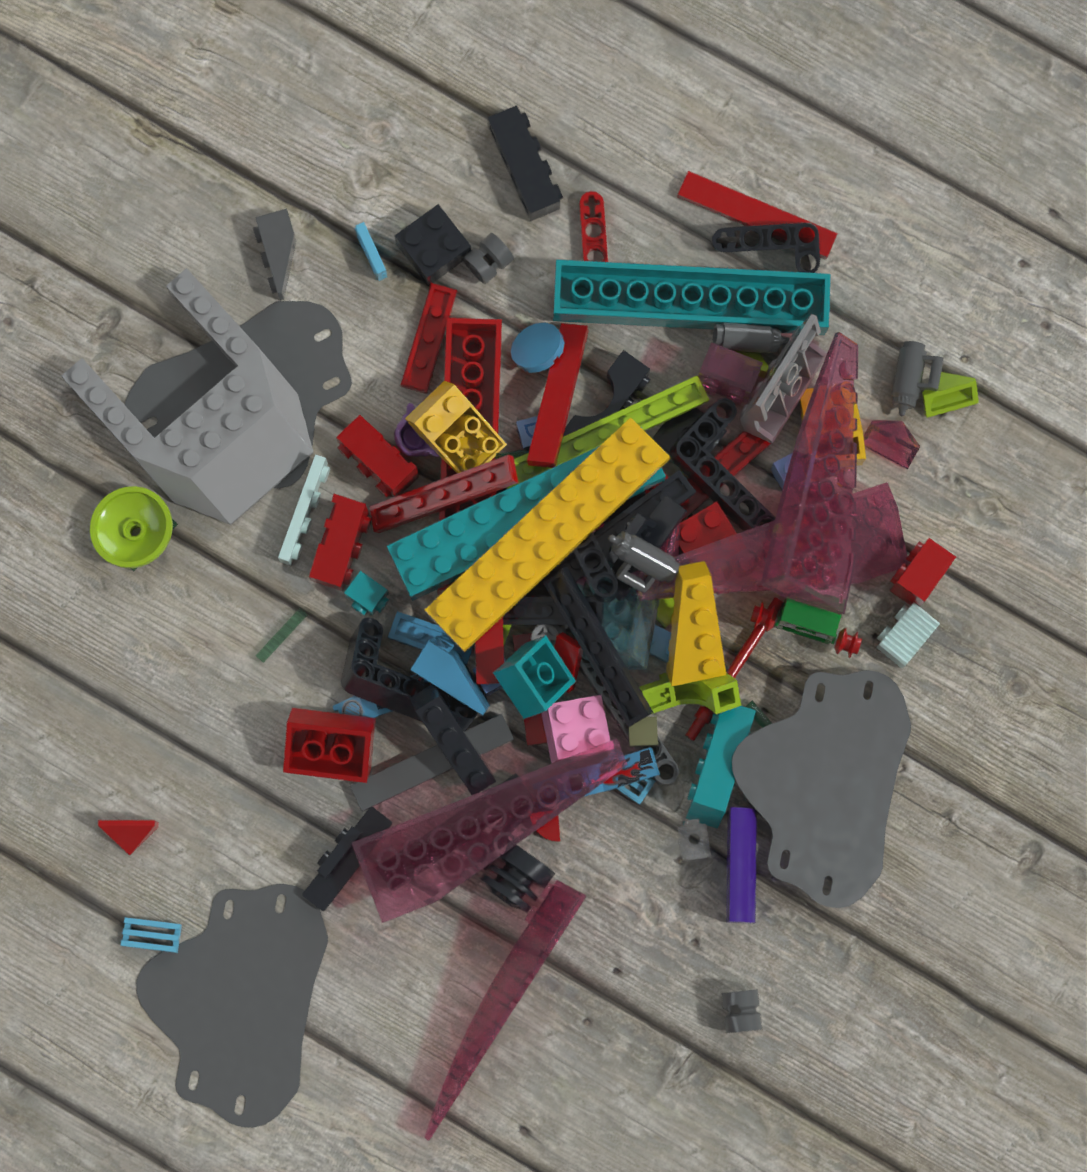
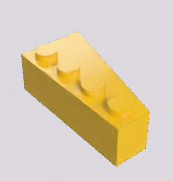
[666,561,726,687]

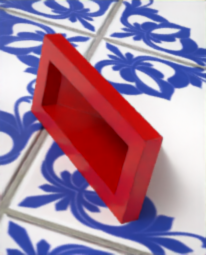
[98,820,159,855]

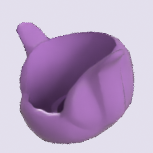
[394,403,439,457]

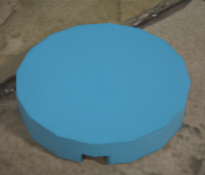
[511,322,565,373]

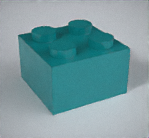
[493,635,576,719]

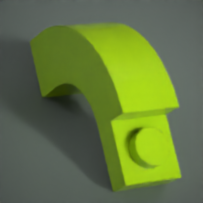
[639,672,741,714]

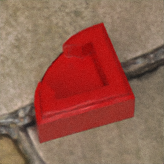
[530,813,560,842]

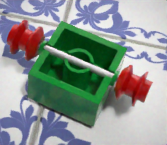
[750,587,862,658]

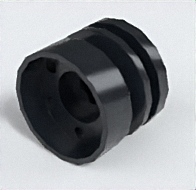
[480,839,555,913]

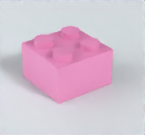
[542,695,612,763]

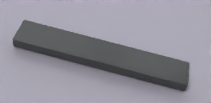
[350,714,514,812]

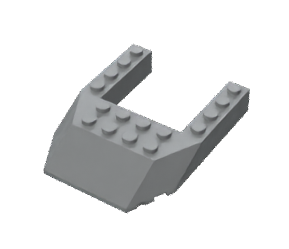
[61,268,314,525]

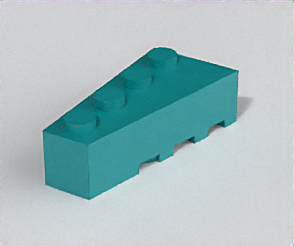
[685,706,756,829]

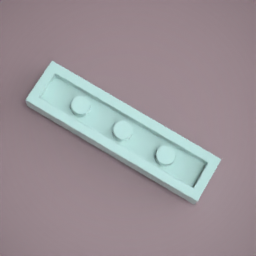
[278,454,330,566]

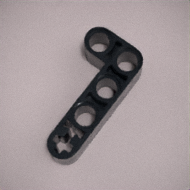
[712,222,821,273]

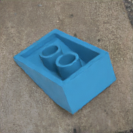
[411,636,490,715]

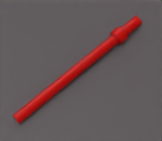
[685,597,784,741]

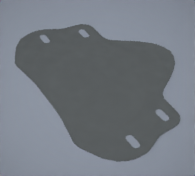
[125,301,352,489]
[732,670,911,908]
[136,884,328,1128]

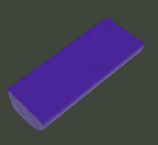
[726,807,757,924]

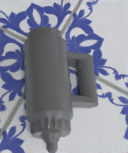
[713,322,789,353]
[892,341,944,416]
[609,532,679,593]

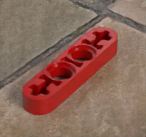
[580,191,608,262]

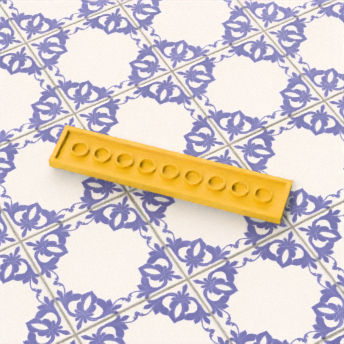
[425,417,670,652]

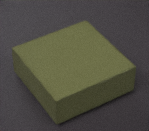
[629,717,658,747]

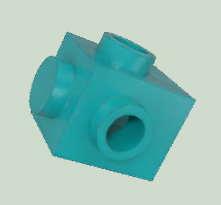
[344,570,390,616]

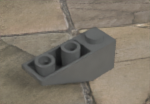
[253,208,297,301]

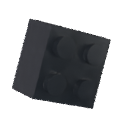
[394,204,471,287]

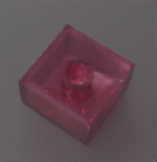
[698,342,763,406]

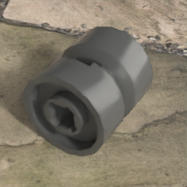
[462,233,514,285]
[721,989,762,1033]

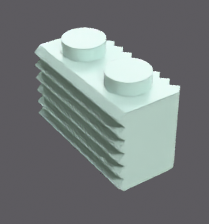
[876,603,940,668]

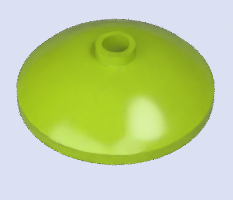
[90,486,173,568]

